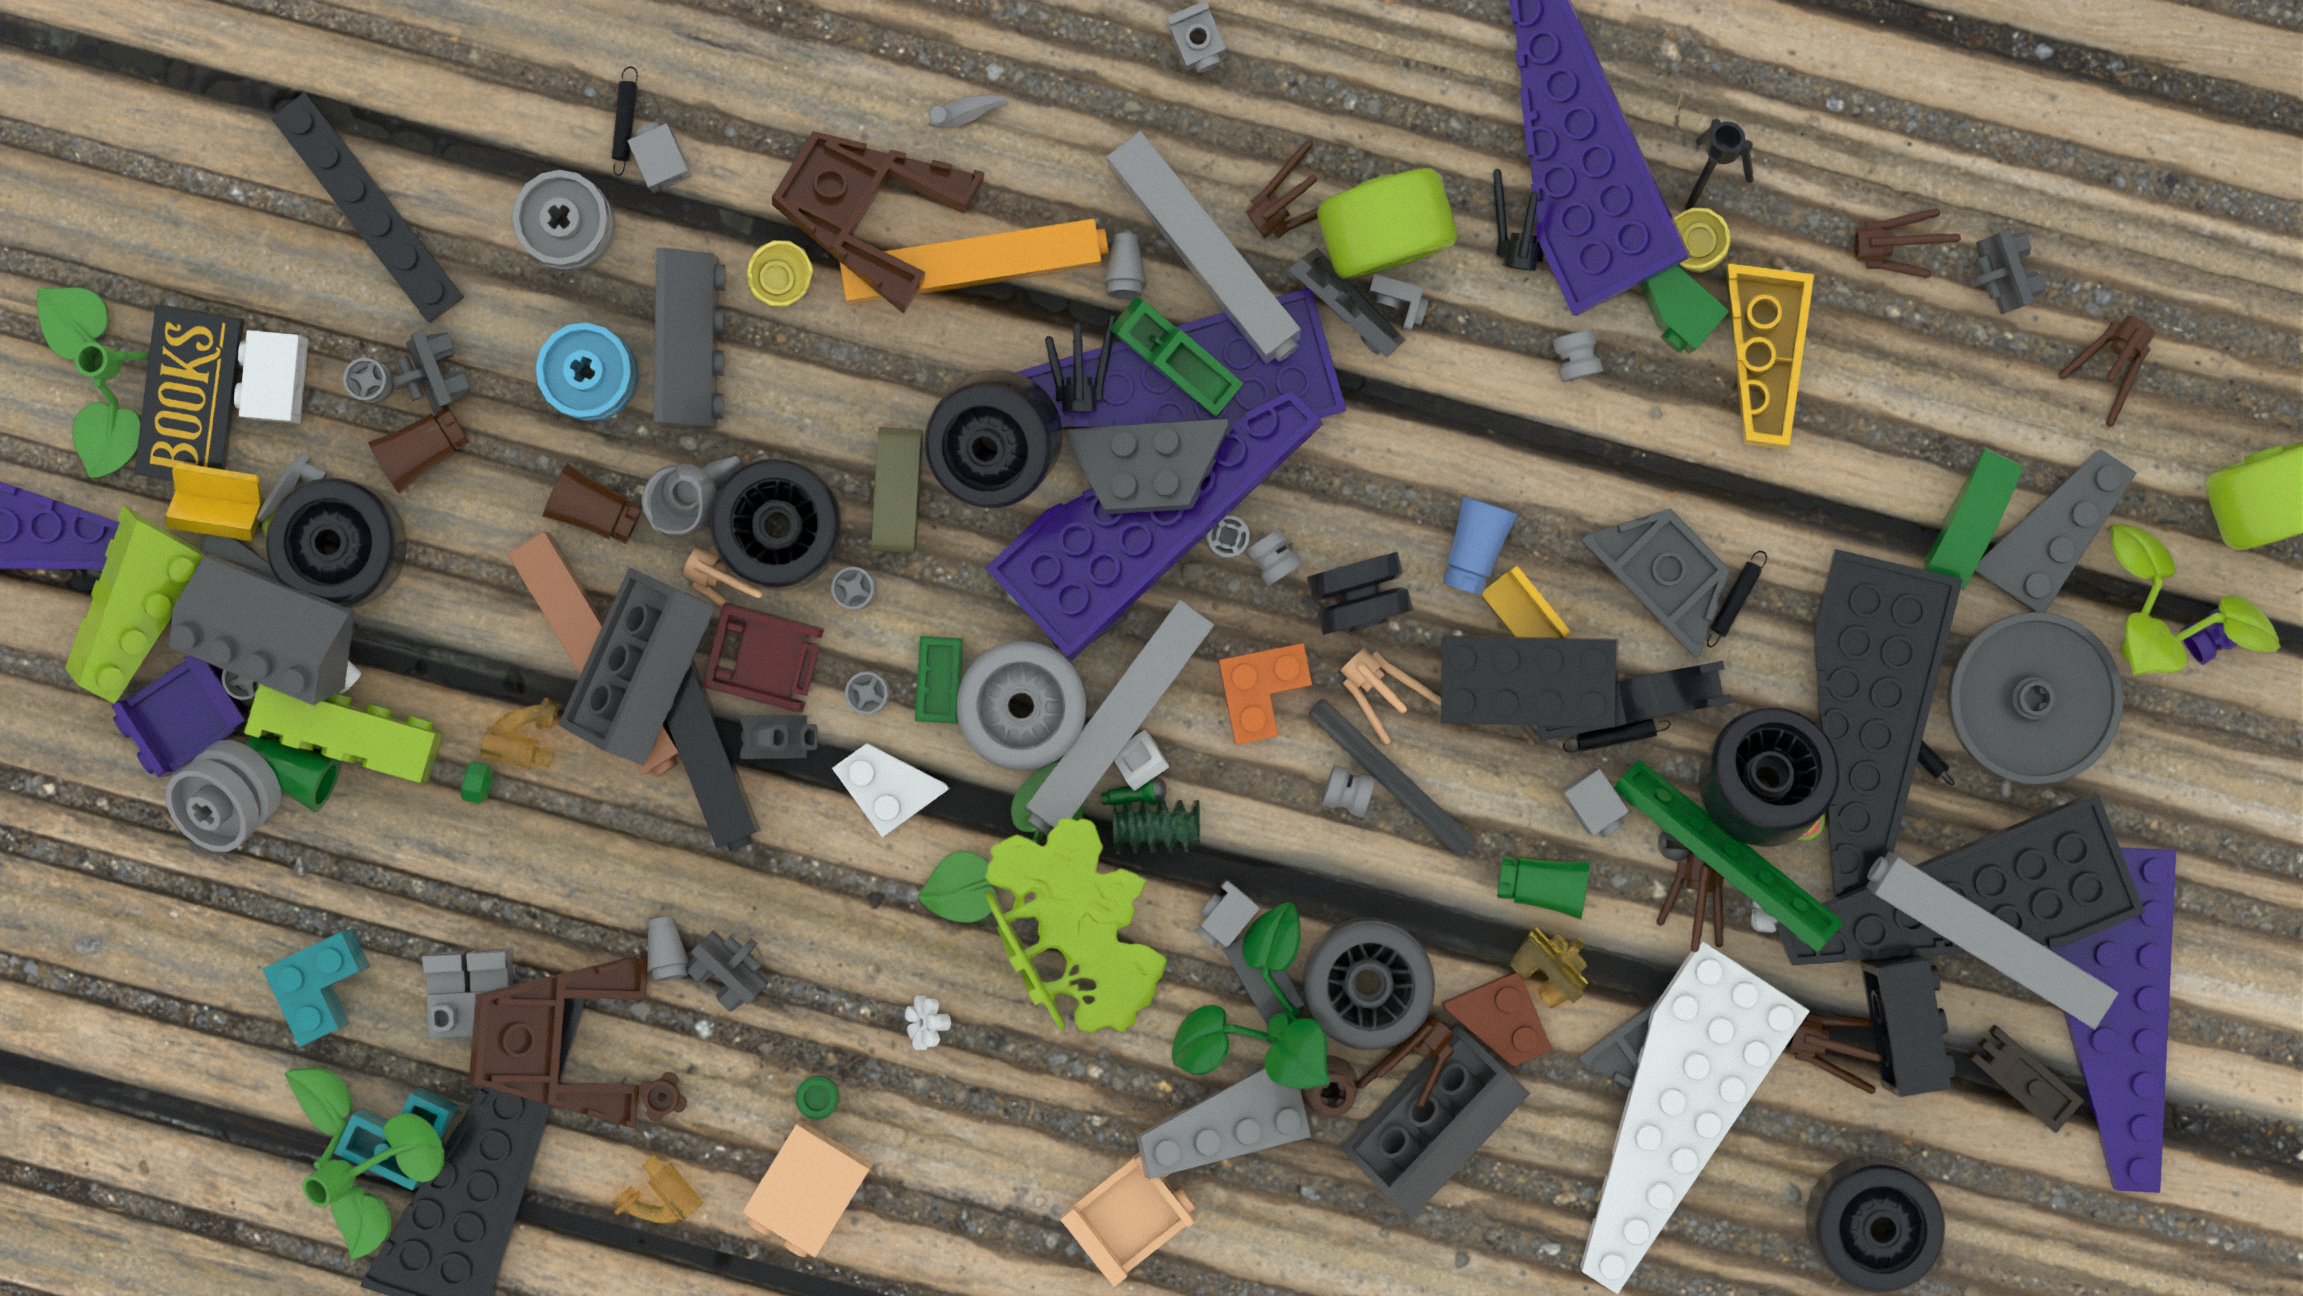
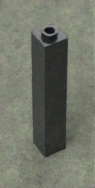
[665,658,761,852]

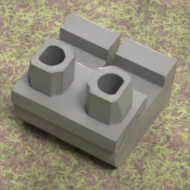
[422,948,513,1038]

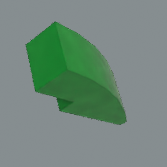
[1109,297,1244,417]
[1923,447,2024,590]

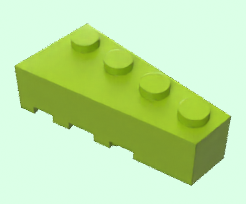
[65,505,206,704]
[244,684,443,783]

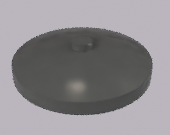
[1947,612,2123,785]

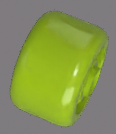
[1317,168,1458,279]
[2205,441,2303,550]

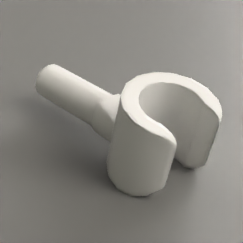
[1751,901,1778,933]

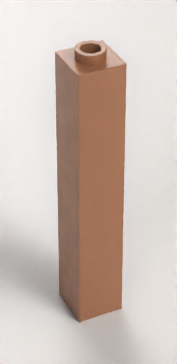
[507,532,679,777]

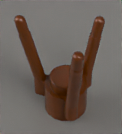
[1246,140,1318,239]
[1854,208,1961,278]
[2058,316,2155,427]
[1656,853,1724,952]
[1788,1013,1882,1094]
[1358,1014,1454,1107]

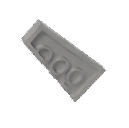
[1136,1067,1311,1179]

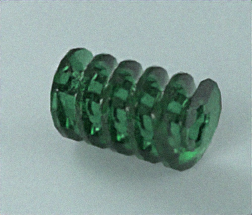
[1113,800,1200,854]

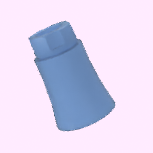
[1443,496,1519,596]

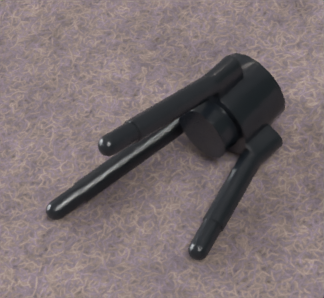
[1685,119,1754,210]
[1493,169,1544,271]
[1045,314,1117,412]

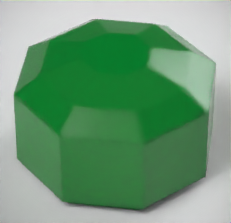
[461,761,494,804]

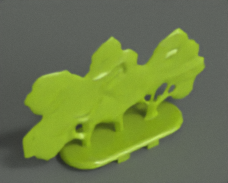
[985,818,1167,1033]

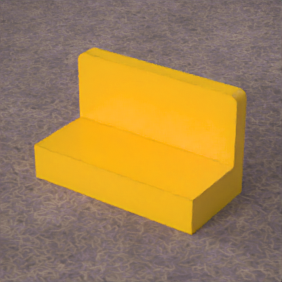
[165,463,263,541]
[1481,565,1571,638]

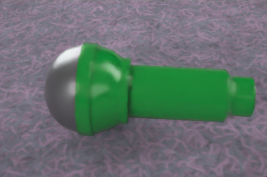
[1101,776,1167,806]

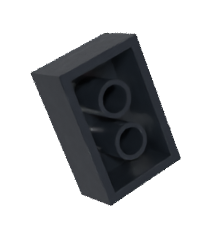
[1860,955,1955,1097]

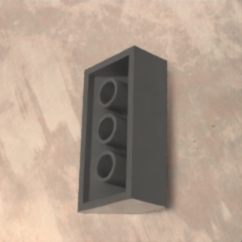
[654,248,726,429]
[169,554,354,705]
[558,567,715,766]
[1340,1024,1530,1218]

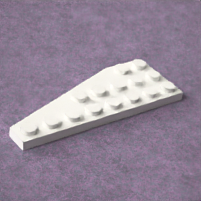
[1580,939,1809,1294]

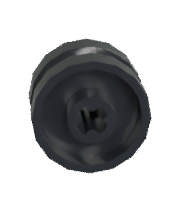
[1307,552,1414,635]

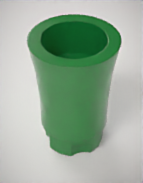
[245,735,341,813]
[1497,856,1590,920]

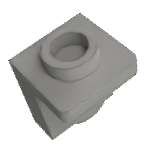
[1367,273,1428,332]

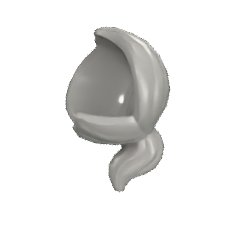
[641,455,741,537]

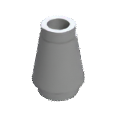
[1103,233,1146,299]
[647,916,690,982]

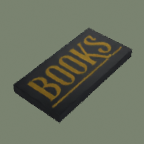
[134,304,245,481]

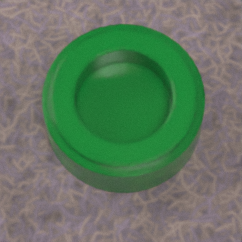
[795,1075,840,1120]

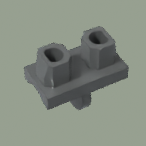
[1970,229,2046,314]
[392,330,470,415]
[740,715,817,759]
[686,930,769,1012]

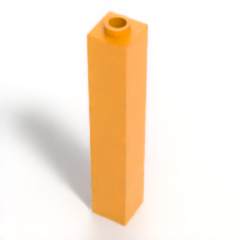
[840,219,1109,305]

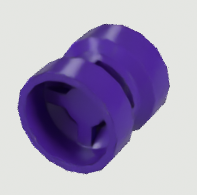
[2180,607,2238,665]

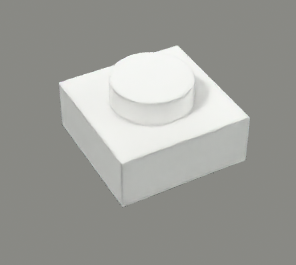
[1114,730,1170,791]

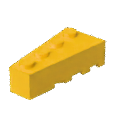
[1726,263,1814,450]

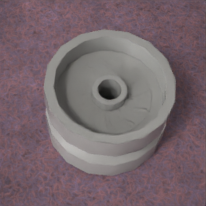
[512,170,616,272]
[166,740,281,852]

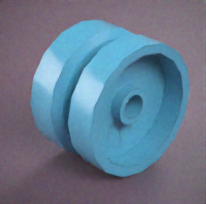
[536,322,639,422]

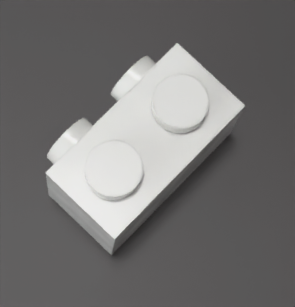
[234,330,309,424]

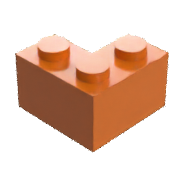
[1218,643,1312,745]

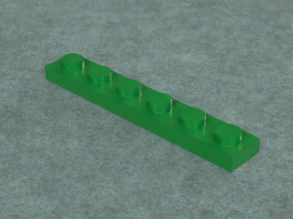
[1613,760,1844,952]

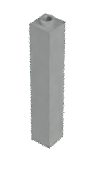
[1106,131,1301,365]
[1024,600,1214,836]
[1866,851,2119,1029]

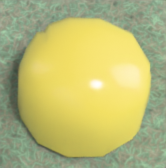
[1673,208,1731,273]
[746,241,813,307]

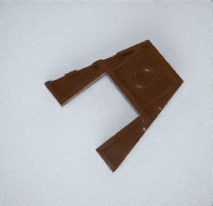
[772,131,985,313]
[469,955,648,1128]

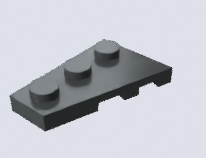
[1289,248,1405,358]

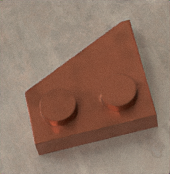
[1442,970,1553,1067]

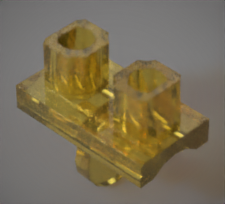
[1510,926,1588,1009]

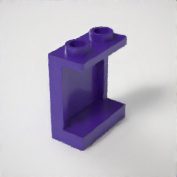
[111,655,250,777]

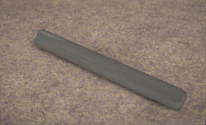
[1308,699,1475,857]

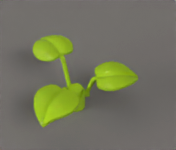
[2108,524,2281,675]

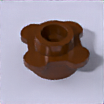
[638,1072,687,1121]

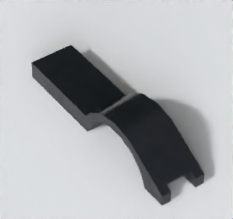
[1537,661,1732,741]

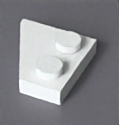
[832,743,950,837]

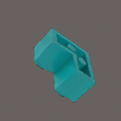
[263,928,370,1047]
[334,1087,459,1190]

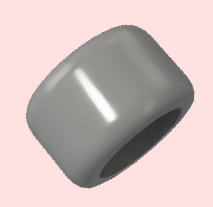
[957,641,1087,771]

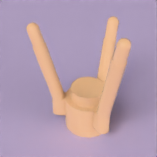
[683,546,762,608]
[1340,647,1441,745]

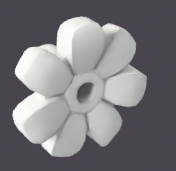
[905,995,951,1050]

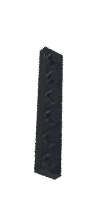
[271,92,464,323]

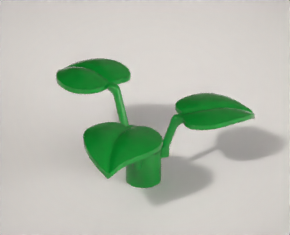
[1172,902,1330,1089]

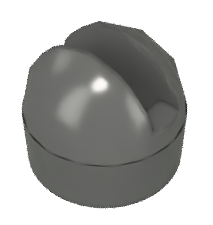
[1658,831,1692,861]

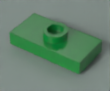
[915,636,963,724]

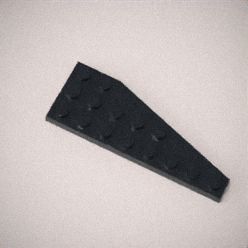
[1813,549,1963,898]

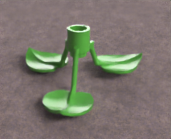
[37,287,149,478]
[918,762,1118,939]
[284,1068,444,1259]

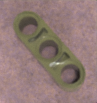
[872,427,923,554]

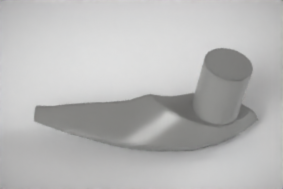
[928,95,1007,128]
[257,452,327,521]

